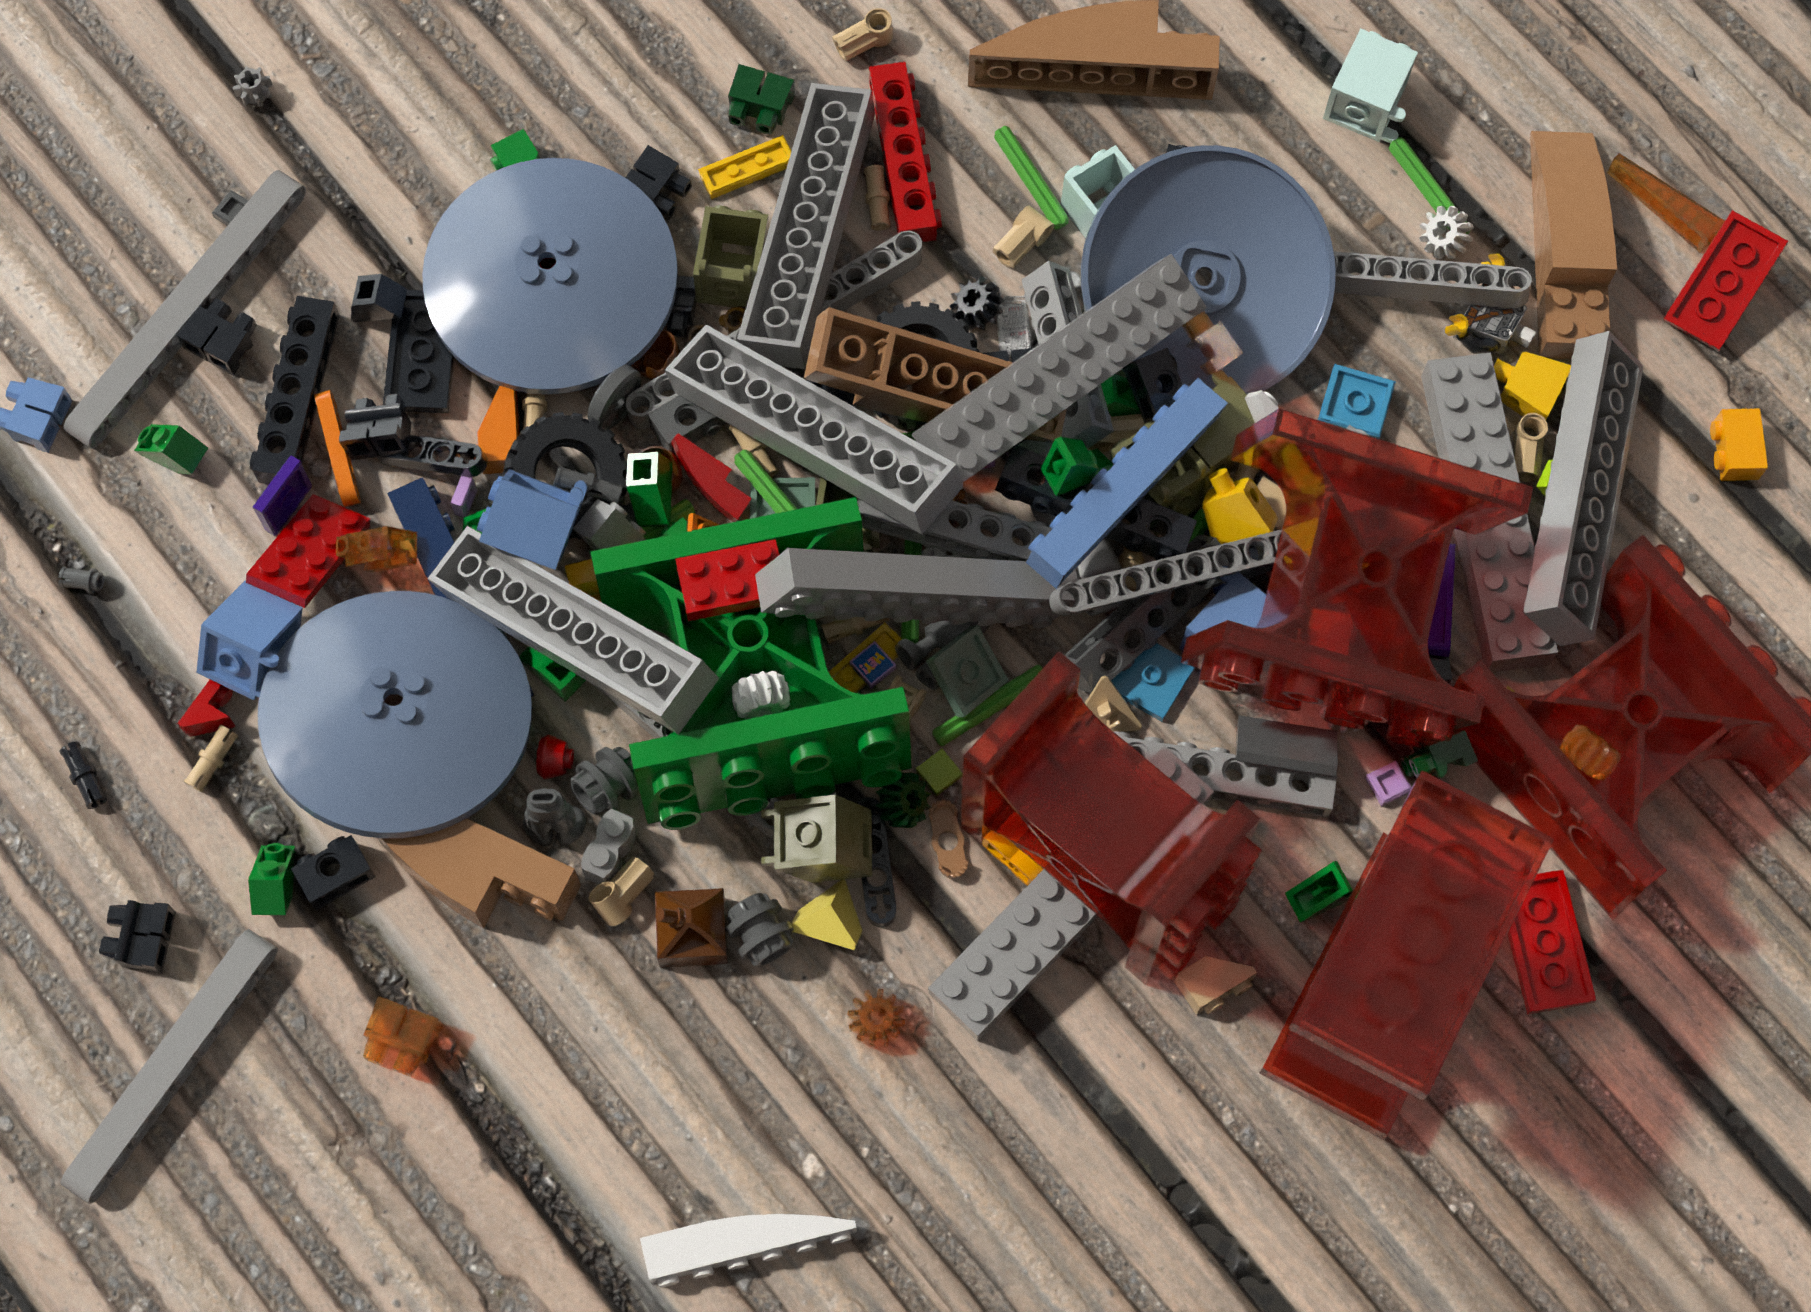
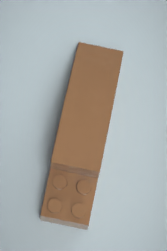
[968,0,1220,100]
[1530,131,1617,359]
[804,307,1067,443]
[378,818,581,929]

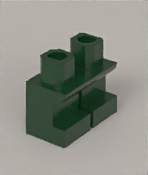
[728,64,795,135]
[1399,728,1478,778]

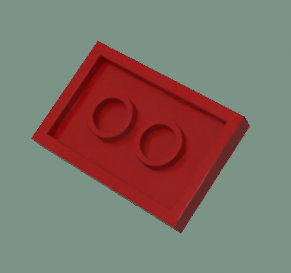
[675,539,779,621]

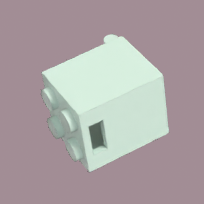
[1323,28,1418,143]
[1061,145,1135,238]

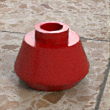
[536,734,574,780]

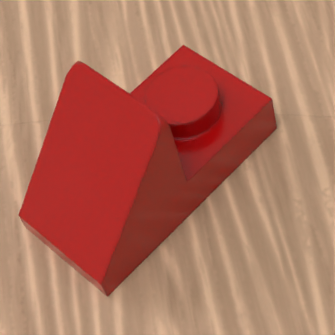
[177,679,236,737]

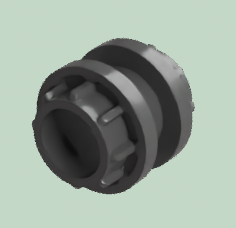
[571,746,639,815]
[725,893,794,967]

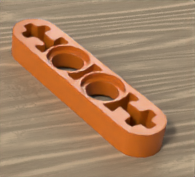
[314,390,361,507]

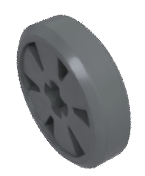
[588,365,641,430]

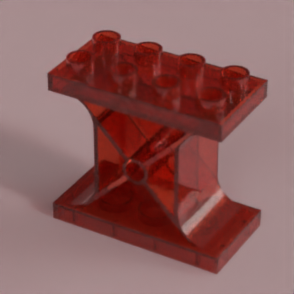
[1181,408,1533,747]
[1436,535,1811,920]
[961,652,1263,985]
[1259,771,1554,1140]

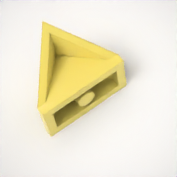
[791,879,862,950]

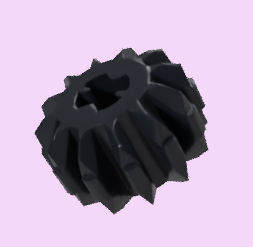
[949,276,1005,331]

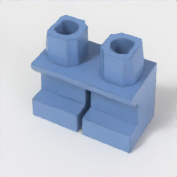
[0,377,72,453]

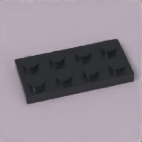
[383,290,454,413]

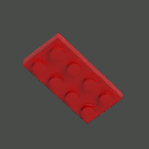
[1664,210,1788,352]
[246,494,371,608]
[1495,869,1597,1015]

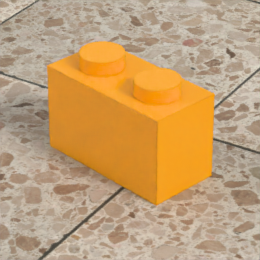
[1710,408,1768,481]

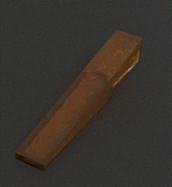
[1607,153,1781,273]

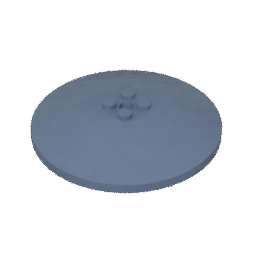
[1081,145,1336,395]
[422,158,678,394]
[258,591,532,838]

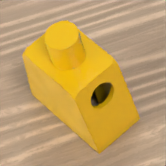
[1494,352,1571,419]
[1202,468,1278,545]

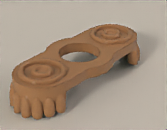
[928,800,968,879]

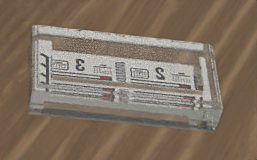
[996,296,1031,359]

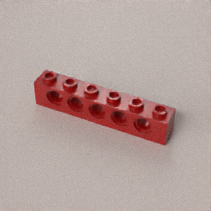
[869,62,942,242]

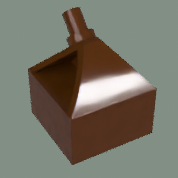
[655,888,728,968]

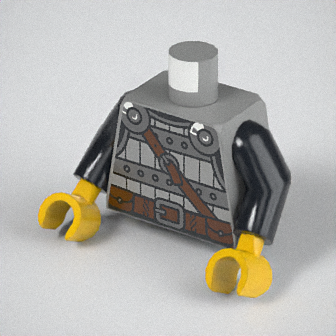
[1445,253,1536,354]

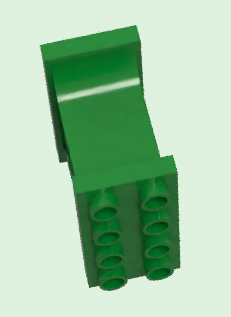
[590,497,912,830]

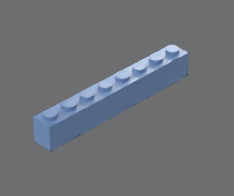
[1026,378,1228,589]

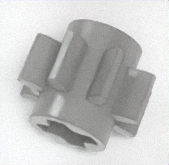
[233,67,273,106]

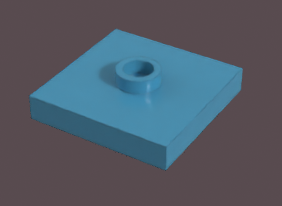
[1317,364,1396,442]
[1111,643,1196,722]

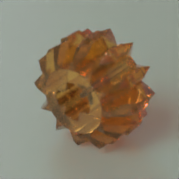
[1559,725,1621,780]
[847,989,905,1048]

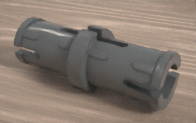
[553,466,623,504]

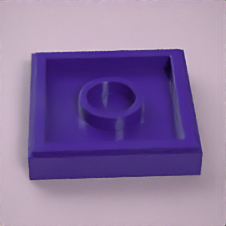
[253,455,312,536]

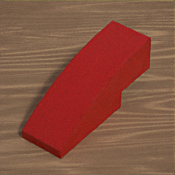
[671,433,752,522]

